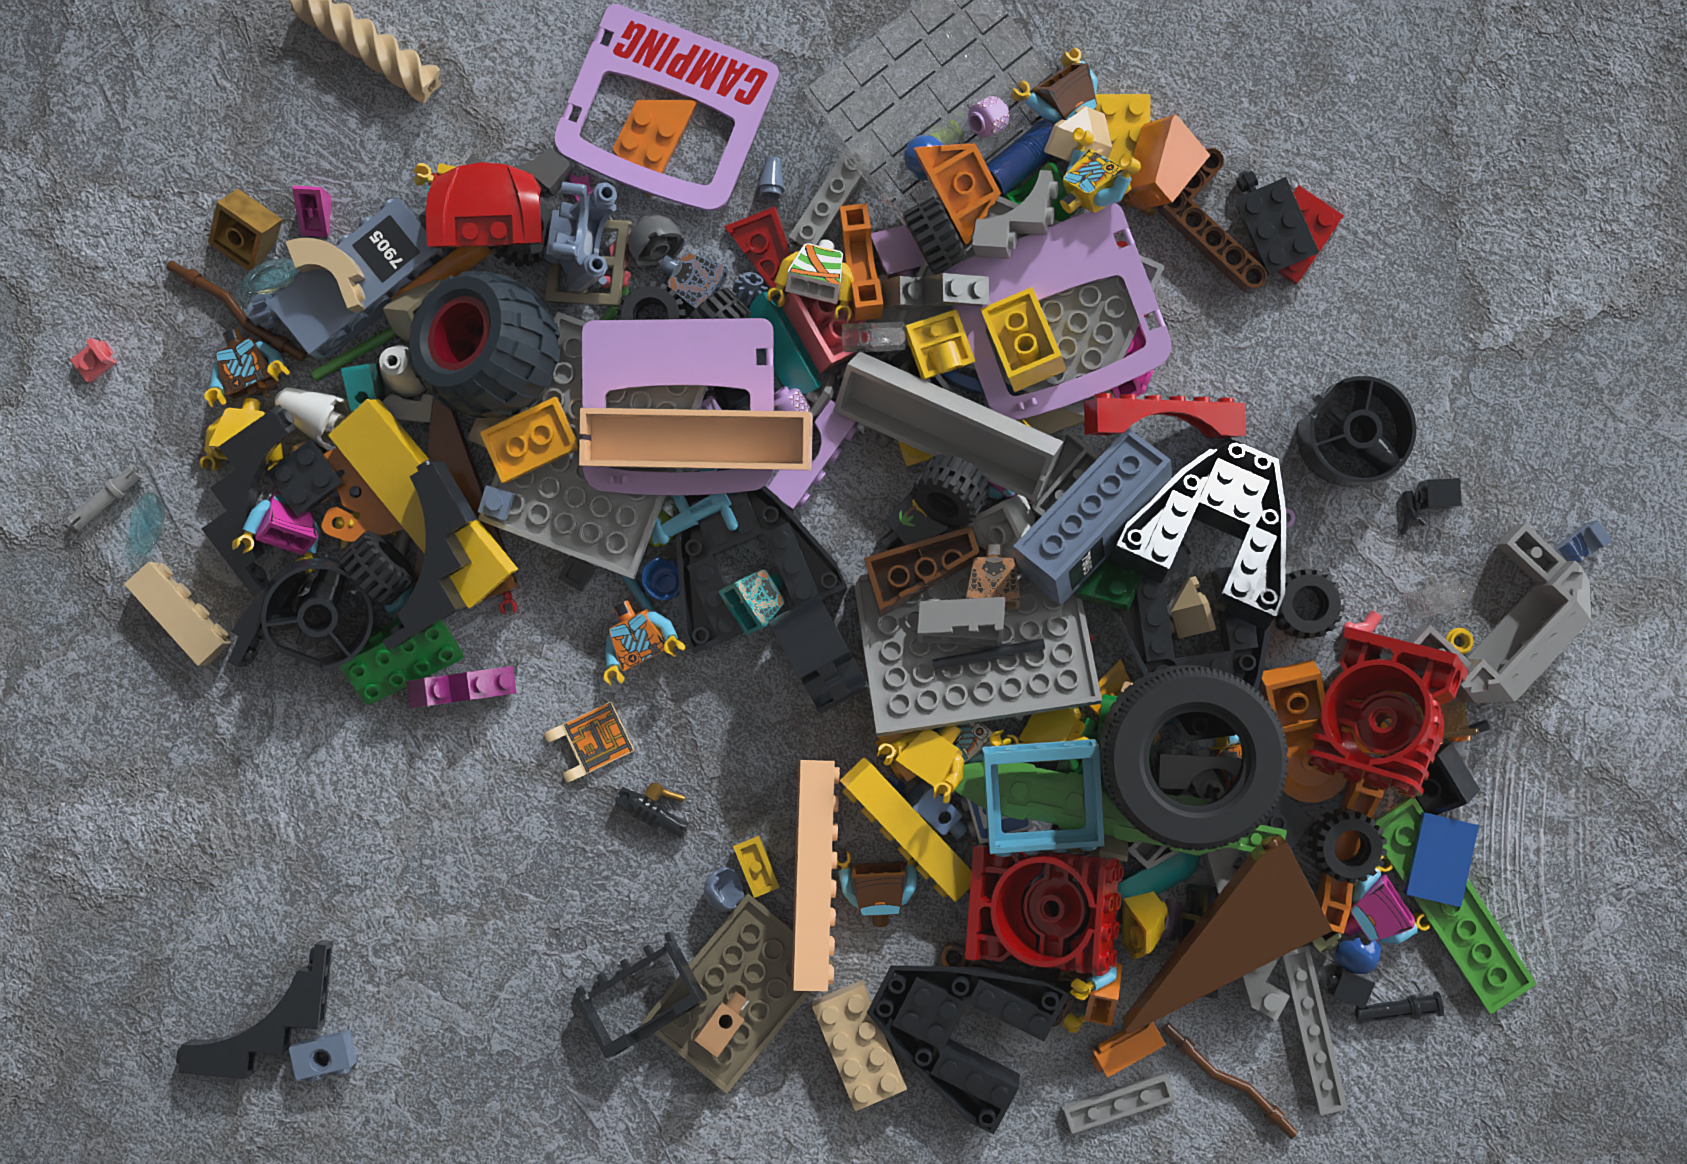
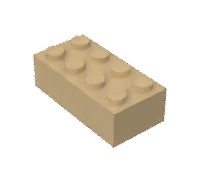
[812,979,907,1111]

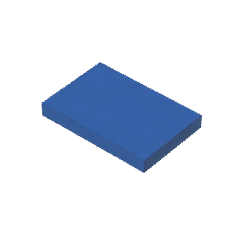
[1404,812,1479,907]

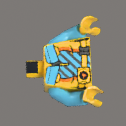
[1060,127,1141,214]

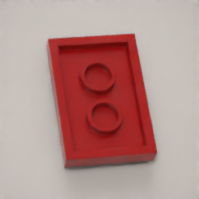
[1251,185,1344,285]

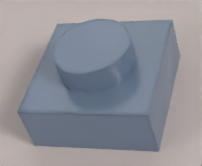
[478,485,515,521]

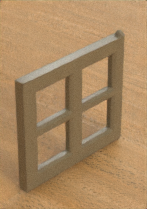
[545,220,632,306]

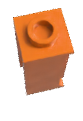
[1090,1022,1166,1078]

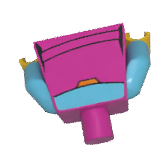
[232,490,320,573]
[1345,856,1430,944]

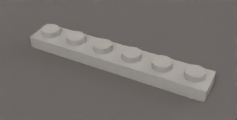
[1281,944,1348,1116]

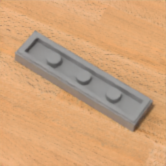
[1061,1072,1176,1135]

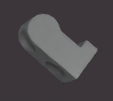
[383,394,433,425]

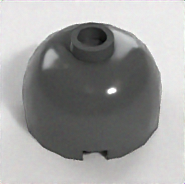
[628,215,685,269]

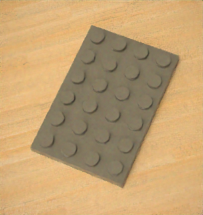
[641,892,833,1094]

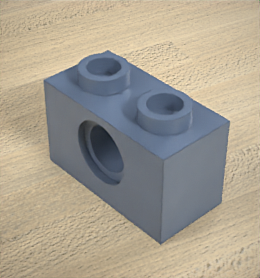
[289,1029,358,1082]

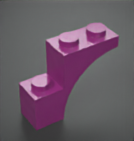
[406,666,517,708]

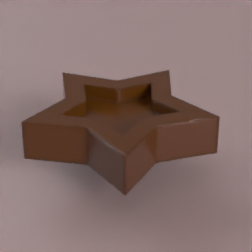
[246,378,278,398]

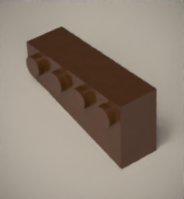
[864,526,980,617]

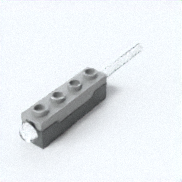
[788,73,916,255]

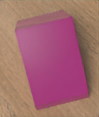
[292,186,332,237]

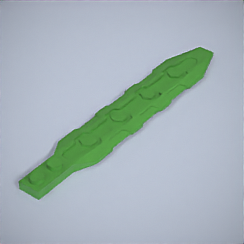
[954,762,1287,856]

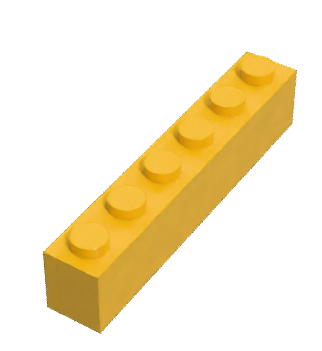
[840,757,972,902]

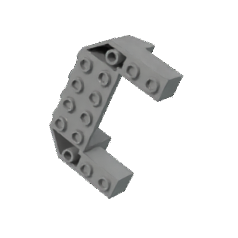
[1406,523,1591,703]

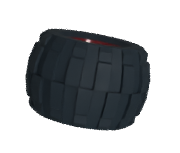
[408,271,561,418]

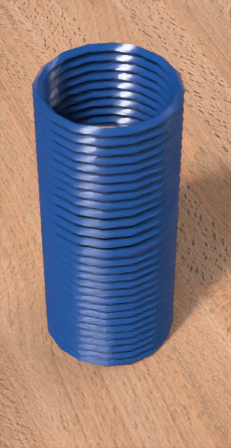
[986,120,1054,196]

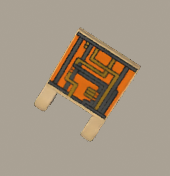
[544,701,635,782]

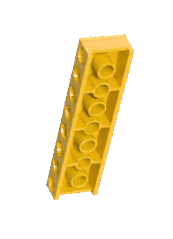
[328,399,518,609]

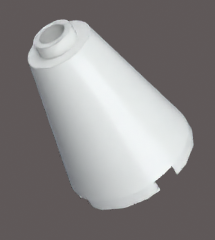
[379,343,427,398]
[275,387,352,450]

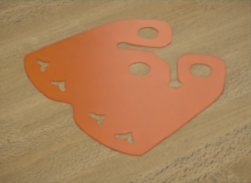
[321,447,404,542]

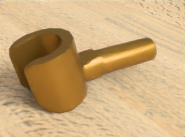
[645,782,685,802]

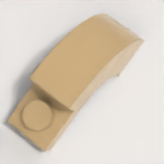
[286,238,366,313]

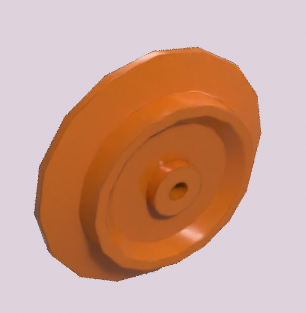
[1283,725,1347,803]

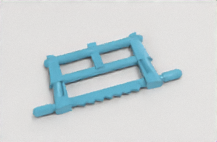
[652,469,738,544]

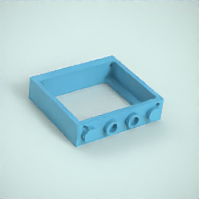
[982,739,1104,857]

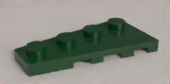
[1074,551,1143,611]

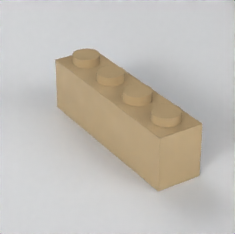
[124,562,232,666]

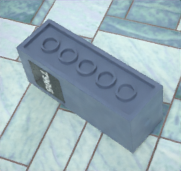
[267,197,448,362]
[1013,428,1172,606]

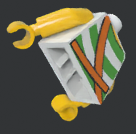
[767,240,854,322]

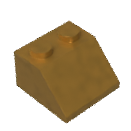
[208,189,283,273]

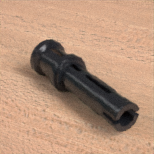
[1354,991,1444,1024]

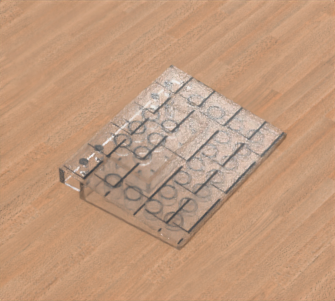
[801,0,1054,229]

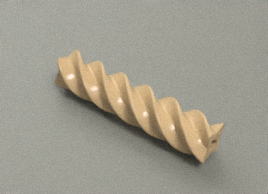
[289,0,442,104]

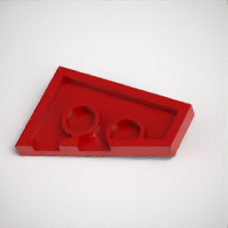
[724,207,792,295]

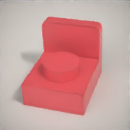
[70,338,116,383]

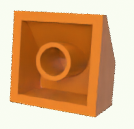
[1260,659,1325,733]

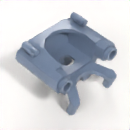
[543,182,617,292]

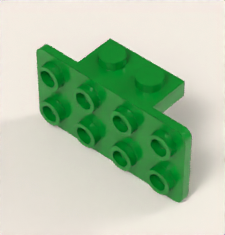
[341,617,463,705]

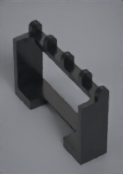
[574,932,707,1059]

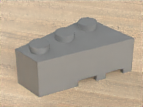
[1031,427,1100,519]
[917,597,1005,647]

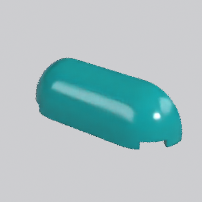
[749,292,822,394]
[1118,852,1200,909]

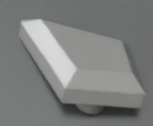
[805,371,837,417]

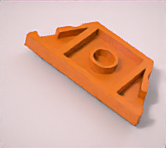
[612,100,698,198]
[913,143,1001,245]

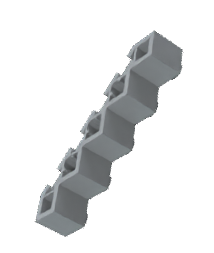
[1202,847,1290,1021]

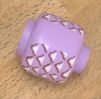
[968,96,1009,138]
[774,386,810,412]

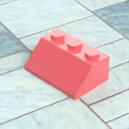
[782,292,876,374]

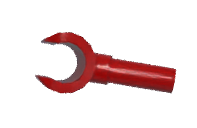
[500,592,518,615]

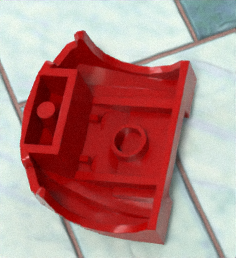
[426,162,543,248]

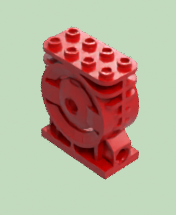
[1306,627,1469,799]
[965,843,1123,976]

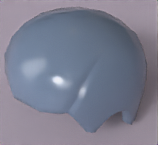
[704,867,744,912]

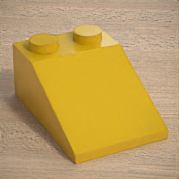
[980,287,1067,392]

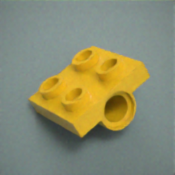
[903,309,976,380]

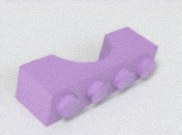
[767,400,859,511]

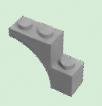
[972,170,1058,259]

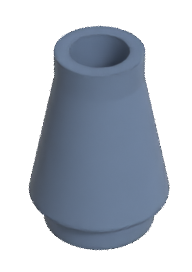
[757,156,785,200]

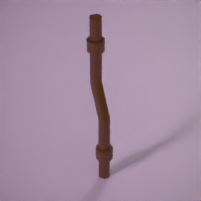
[166,260,307,362]
[1162,1022,1298,1139]

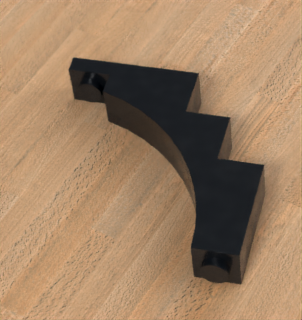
[201,405,297,596]
[382,459,478,650]
[176,940,333,1079]

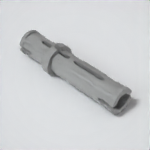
[67,464,143,530]

